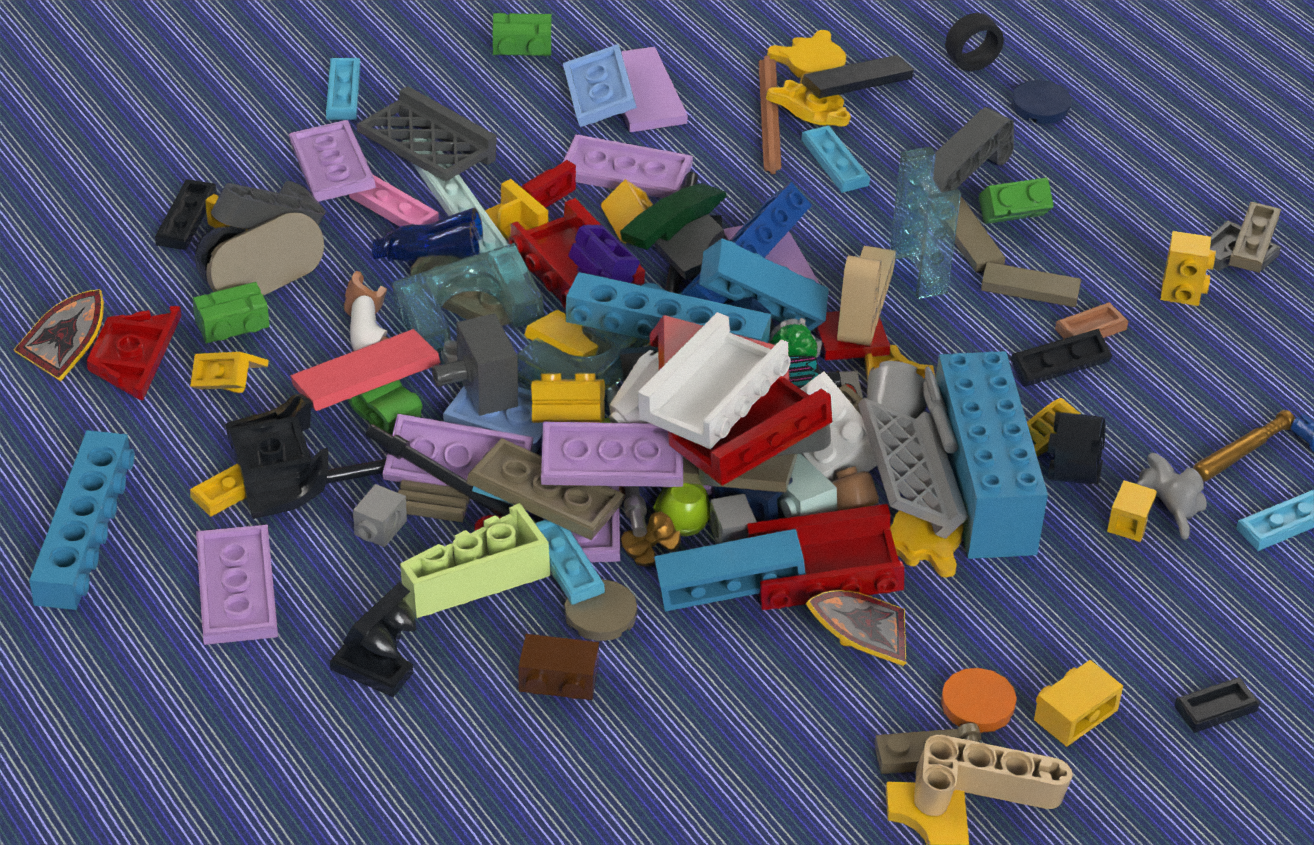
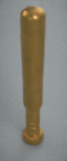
[1193,410,1295,482]

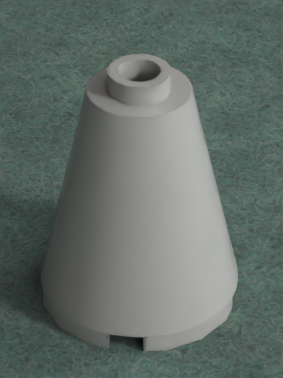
[867,361,927,451]

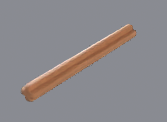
[759,56,782,175]

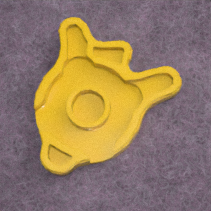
[767,30,846,78]
[766,73,851,127]
[890,510,963,577]

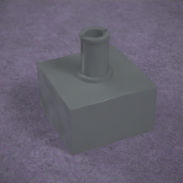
[432,313,518,416]

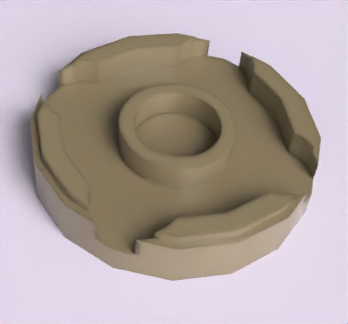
[565,579,637,641]

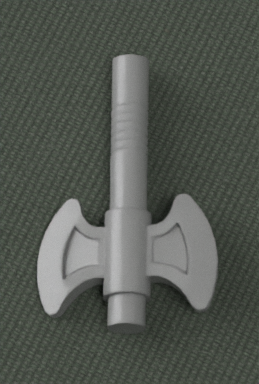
[923,366,958,453]

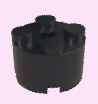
[1048,412,1106,484]

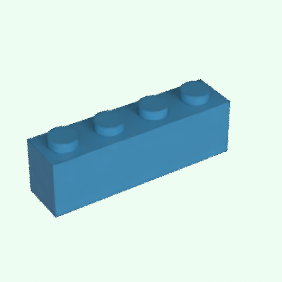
[699,238,829,331]
[654,529,806,612]

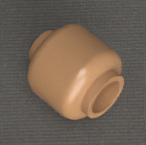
[831,466,879,511]

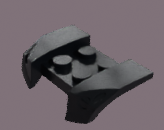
[225,393,328,519]

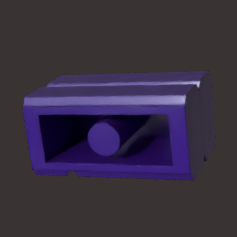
[568,225,640,283]

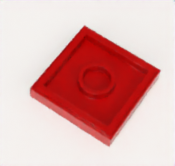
[815,311,890,361]

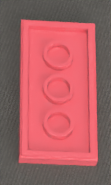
[290,329,441,411]

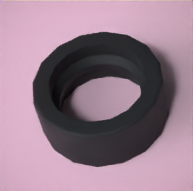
[945,12,1004,71]

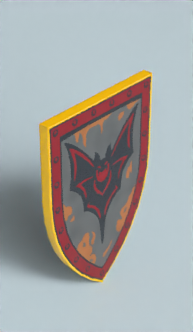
[14,289,104,382]
[806,590,906,666]

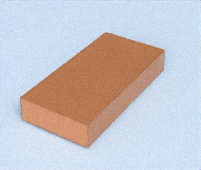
[1055,302,1128,339]

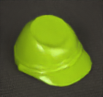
[653,483,710,536]

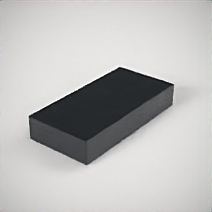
[1174,677,1260,733]

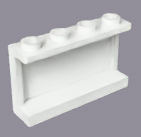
[637,312,791,449]

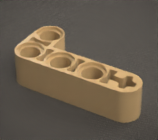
[914,735,1073,816]

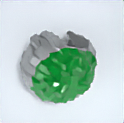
[768,318,822,357]

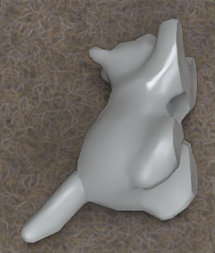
[1136,452,1207,540]

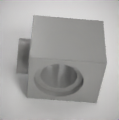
[353,484,407,547]
[709,494,756,544]

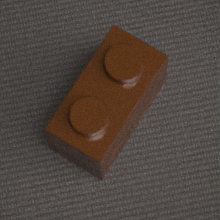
[518,634,599,700]

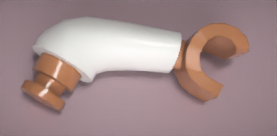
[344,271,388,351]

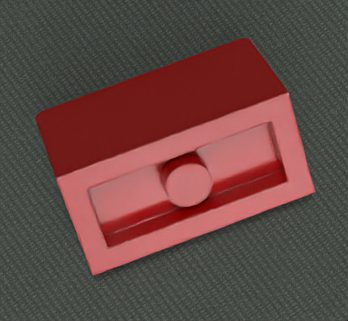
[520,160,576,208]

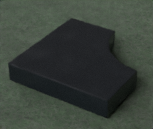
[330,623,413,698]

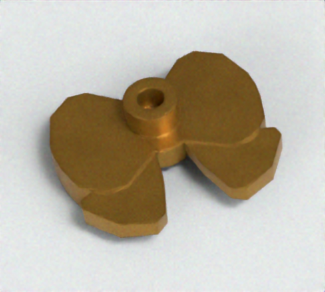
[621,512,681,567]

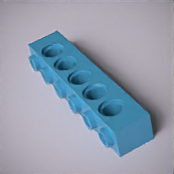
[566,272,771,343]
[29,430,135,610]

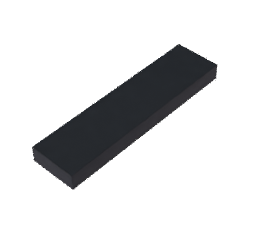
[802,55,914,99]

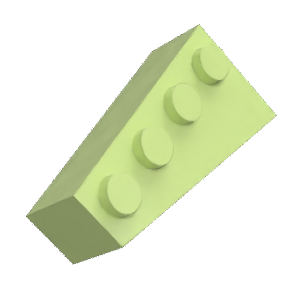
[400,503,550,618]

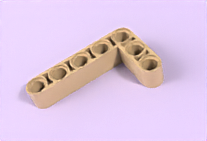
[837,246,896,346]

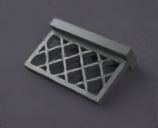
[357,86,497,182]

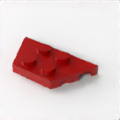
[87,306,181,400]

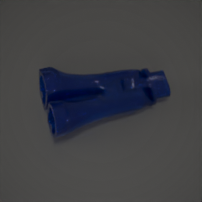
[372,208,483,262]

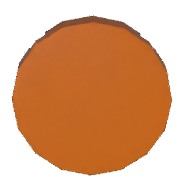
[941,668,1017,733]

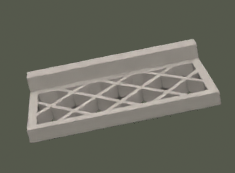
[858,398,968,539]

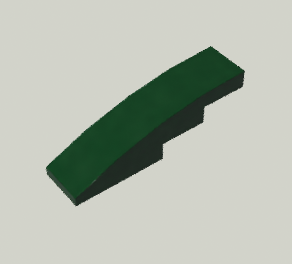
[620,183,727,250]

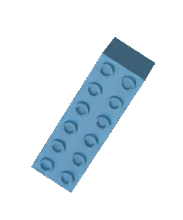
[936,351,1048,559]

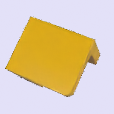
[1107,480,1157,542]

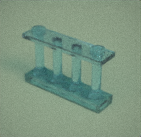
[890,147,961,299]

